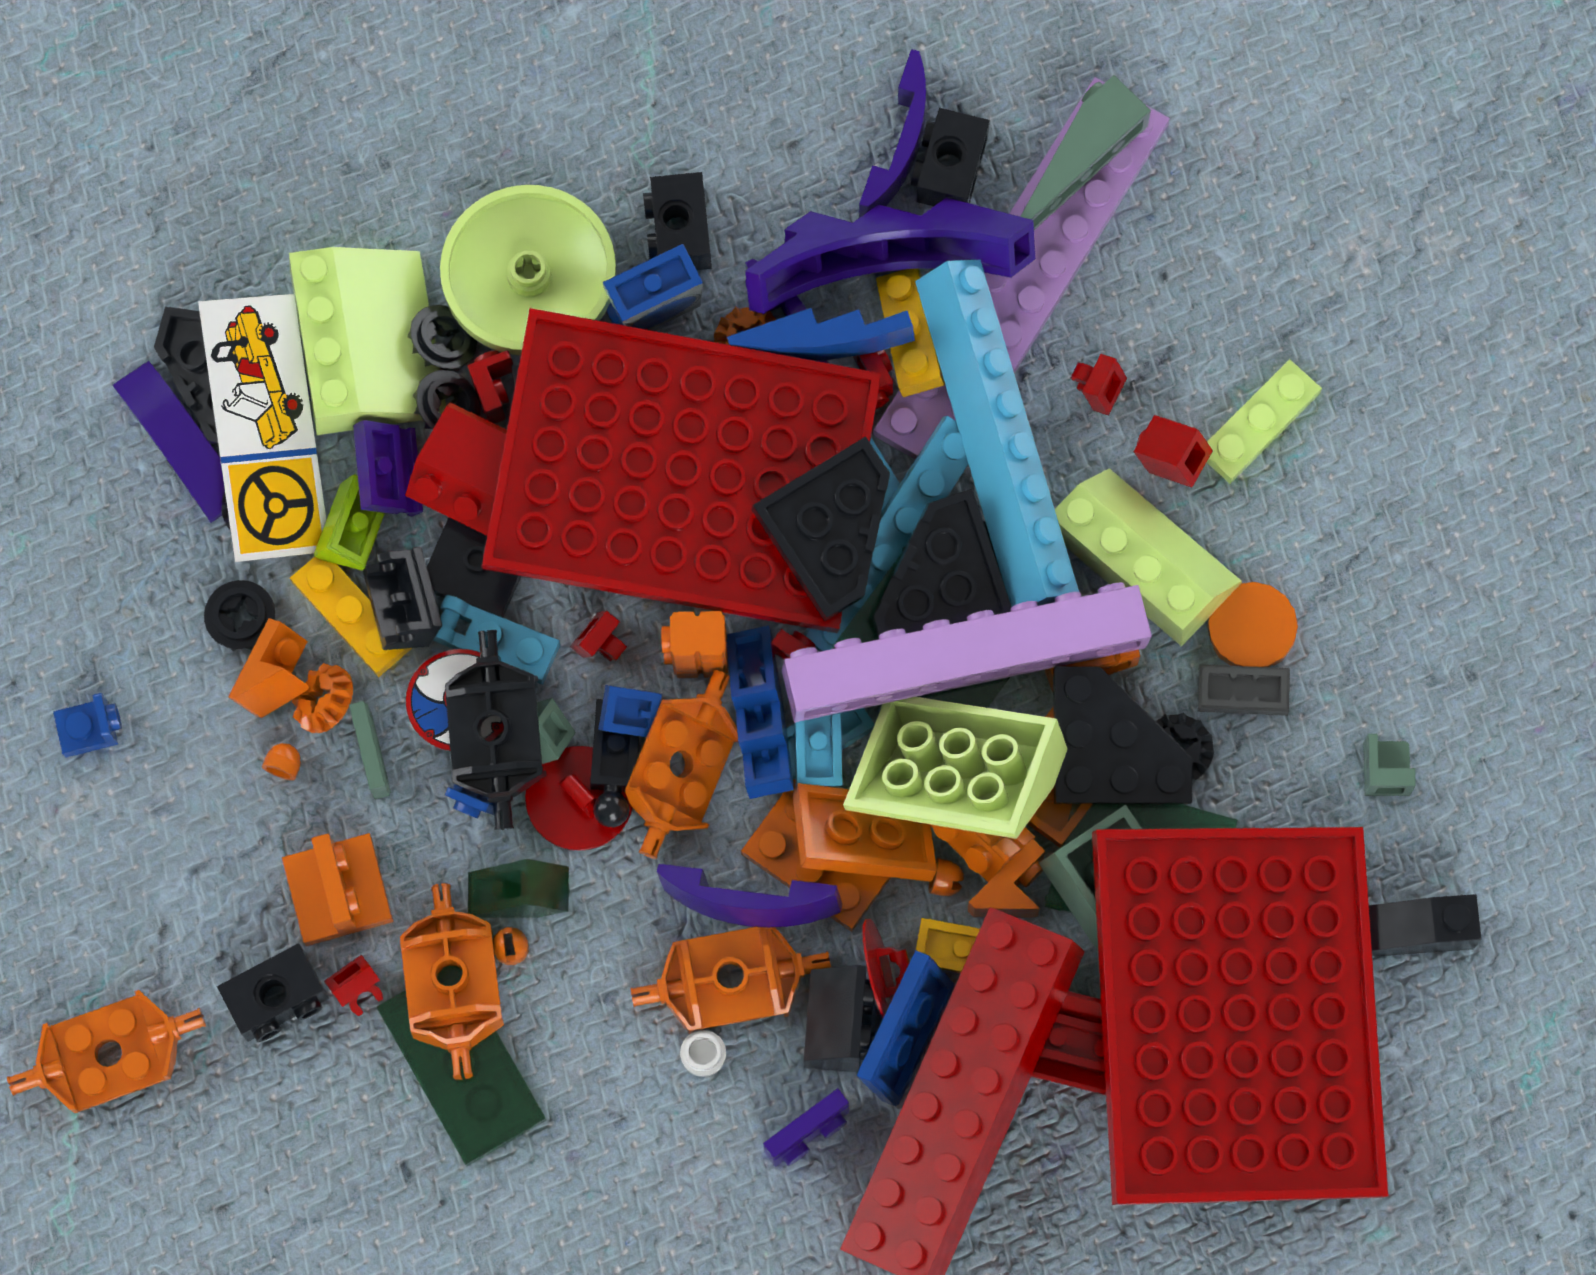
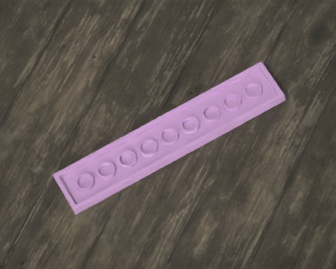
[873,77,1170,459]

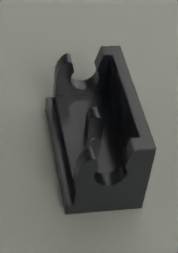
[363,547,442,650]

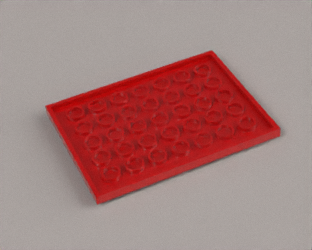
[482,308,881,633]
[1092,827,1388,1205]

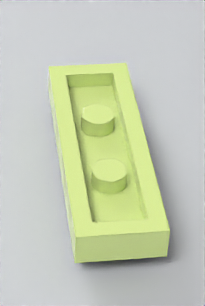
[1206,359,1322,484]

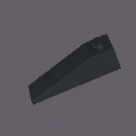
[1369,894,1482,957]

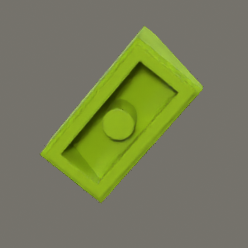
[314,474,385,571]

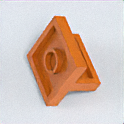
[282,833,394,946]

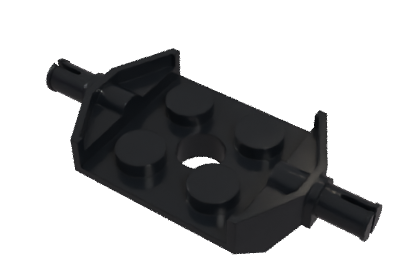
[445,630,547,830]

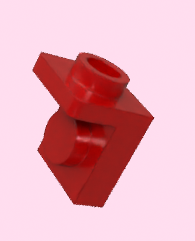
[467,350,513,424]

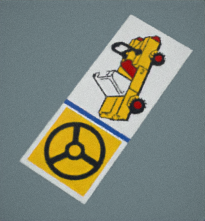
[198,294,326,562]

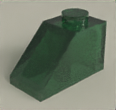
[468,859,570,918]

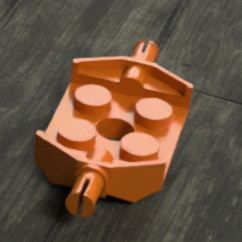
[625,670,738,859]
[400,883,504,1080]
[630,927,831,1034]
[7,990,206,1114]

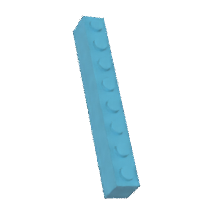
[915,260,1079,606]

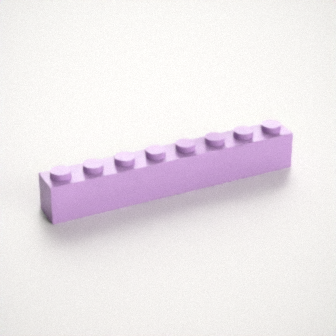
[782,582,1152,723]

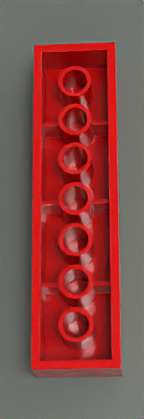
[840,907,1085,1275]

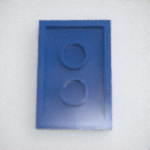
[856,950,954,1107]

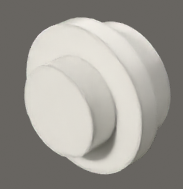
[680,1030,726,1077]

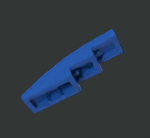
[727,308,915,361]
[726,625,794,799]

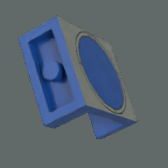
[603,244,703,330]

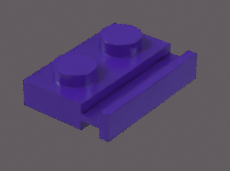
[353,420,423,517]
[763,1088,849,1167]

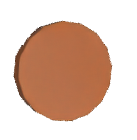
[1207,582,1298,667]

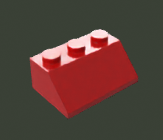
[405,402,507,535]

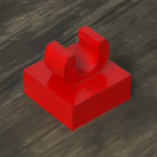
[1070,354,1127,416]
[570,610,627,662]
[324,955,383,1016]

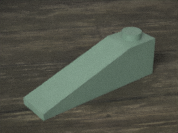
[1020,75,1151,230]

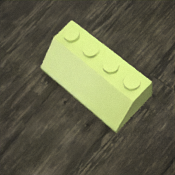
[1055,468,1242,647]

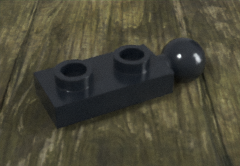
[590,699,639,827]

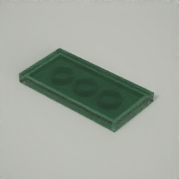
[377,966,547,1167]

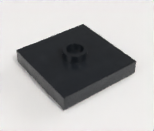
[427,517,521,618]

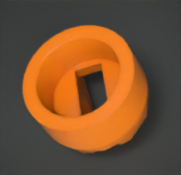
[262,743,301,781]
[928,858,964,896]
[493,927,529,965]

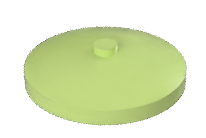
[440,185,617,355]

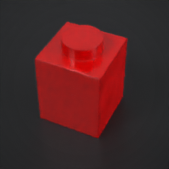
[1133,415,1213,488]

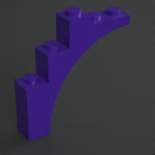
[745,197,1036,314]

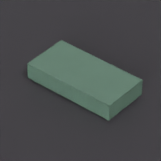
[349,701,391,800]

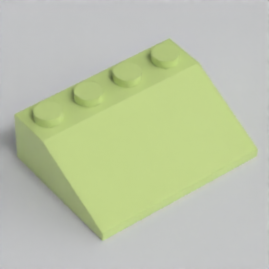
[289,247,446,435]
[843,697,1068,839]

